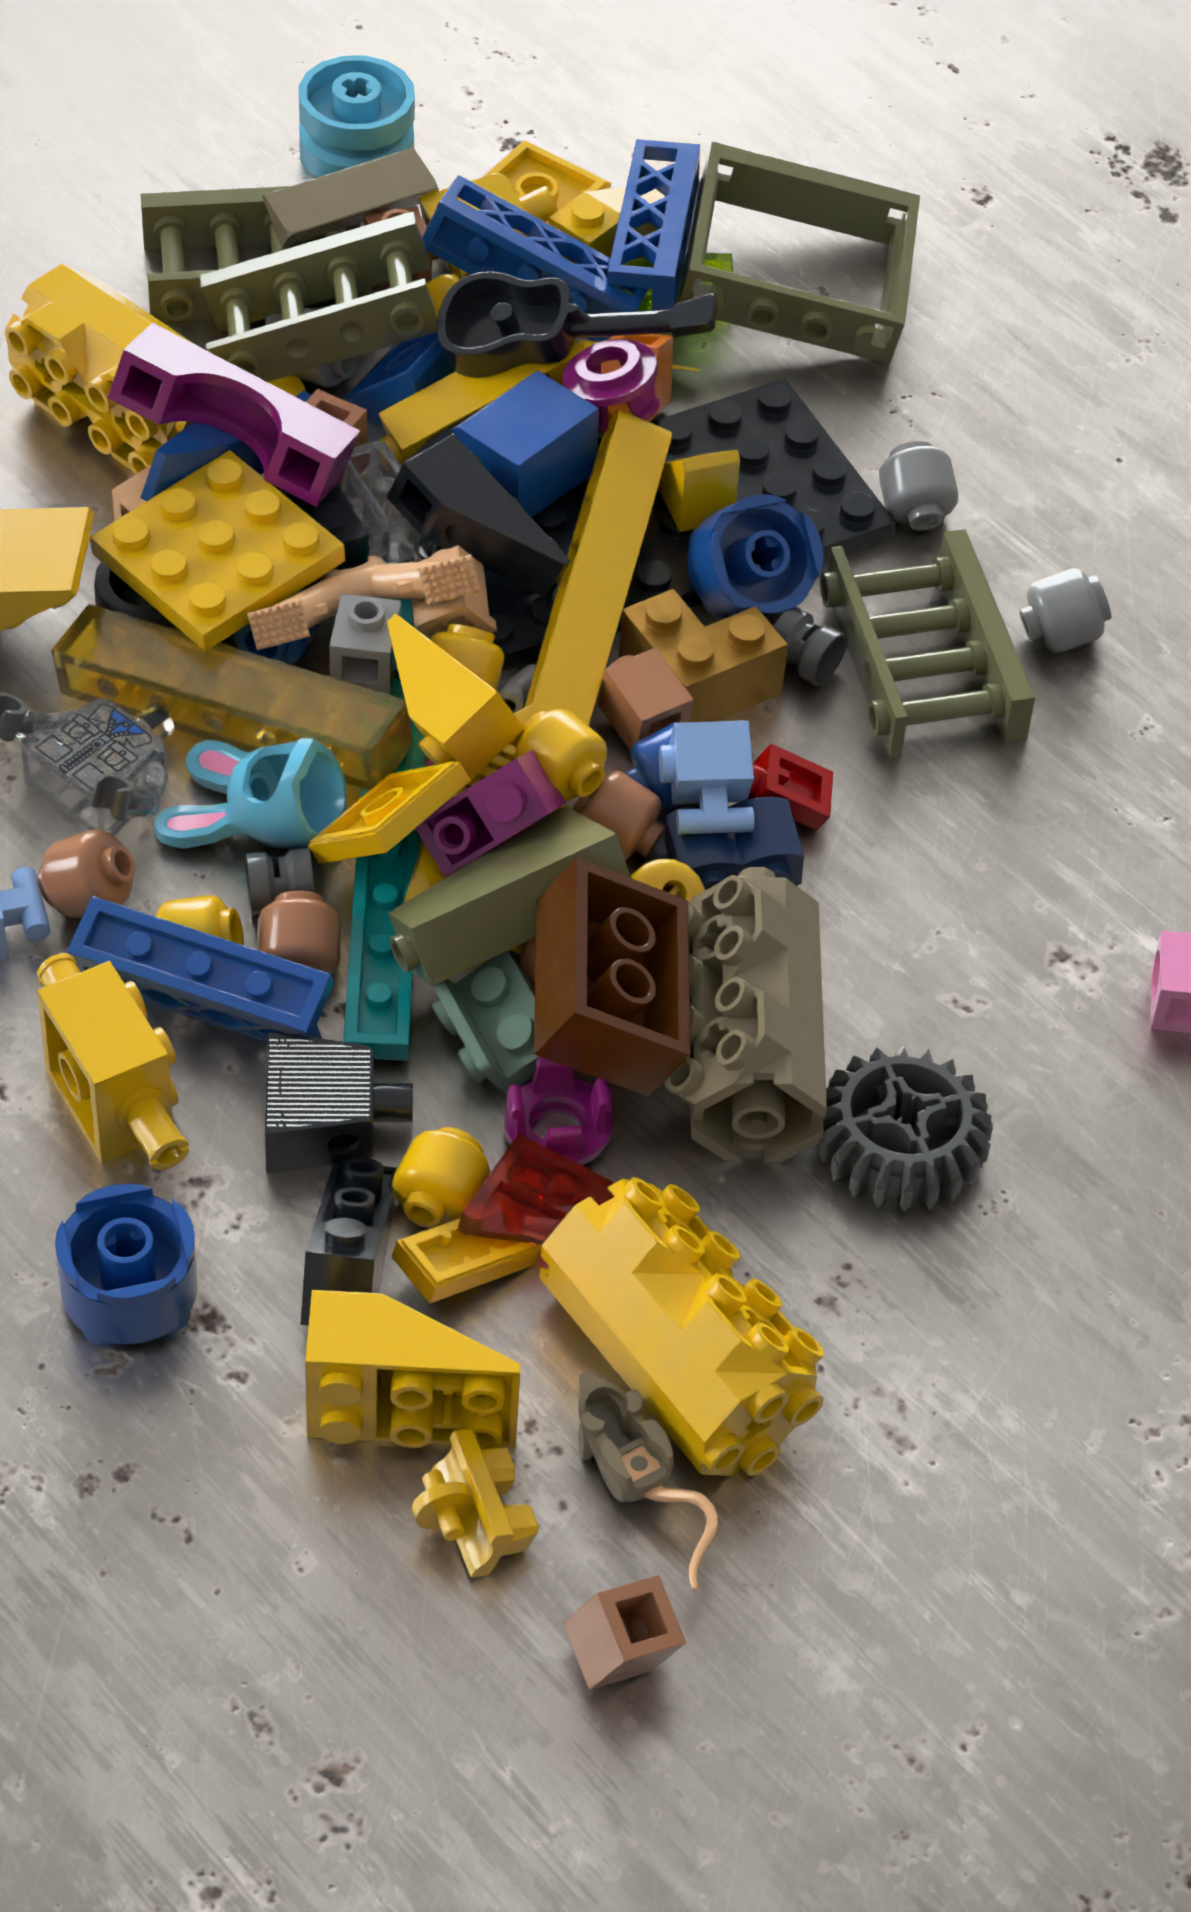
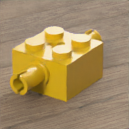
[37,953,189,1170]

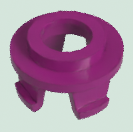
[563,339,660,433]
[504,1057,613,1169]

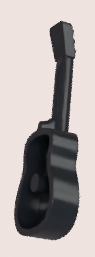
[437,272,718,378]

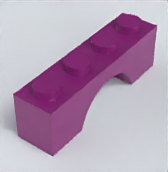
[107,323,360,507]

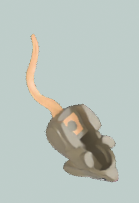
[578,1370,719,1591]

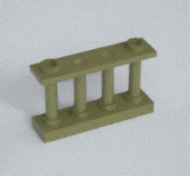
[140,186,371,322]
[200,212,438,382]
[820,529,1035,759]

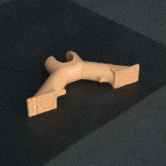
[247,554,481,650]

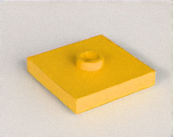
[308,761,471,864]

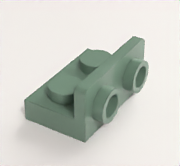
[432,950,539,1095]

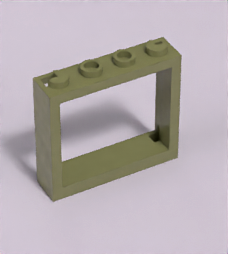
[678,141,920,364]

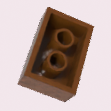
[534,857,690,1096]

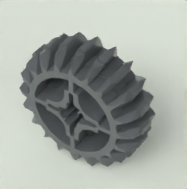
[818,1045,993,1213]

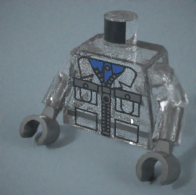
[0,692,174,836]

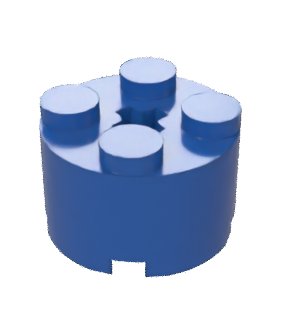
[687,494,823,618]
[55,1184,198,1346]

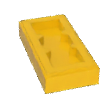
[391,1203,541,1304]

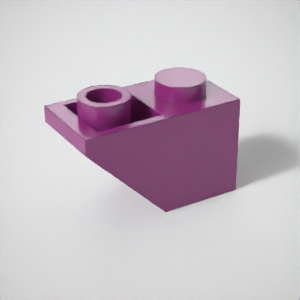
[415,750,566,877]

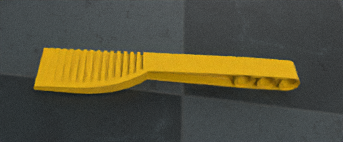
[403,409,672,954]

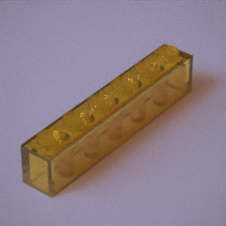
[51,604,413,791]

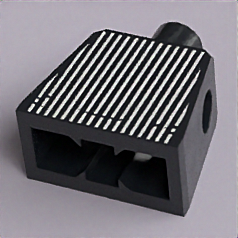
[265,1032,413,1173]

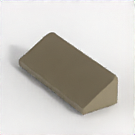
[262,147,439,248]

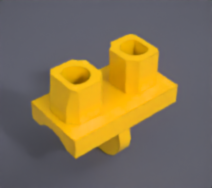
[411,1429,539,1577]

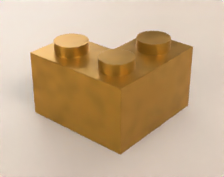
[619,589,788,722]

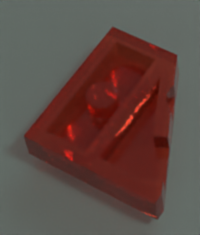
[457,1133,615,1245]

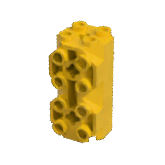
[5,263,194,475]
[540,1177,824,1476]

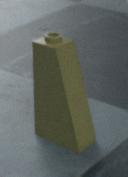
[388,806,631,986]

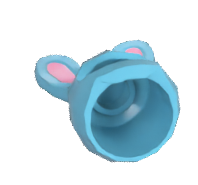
[154,738,346,849]

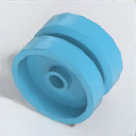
[298,55,415,178]

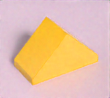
[658,449,740,532]

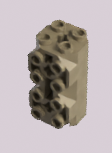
[664,867,827,1163]

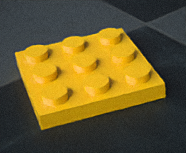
[90,450,345,652]

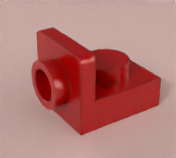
[737,743,834,830]

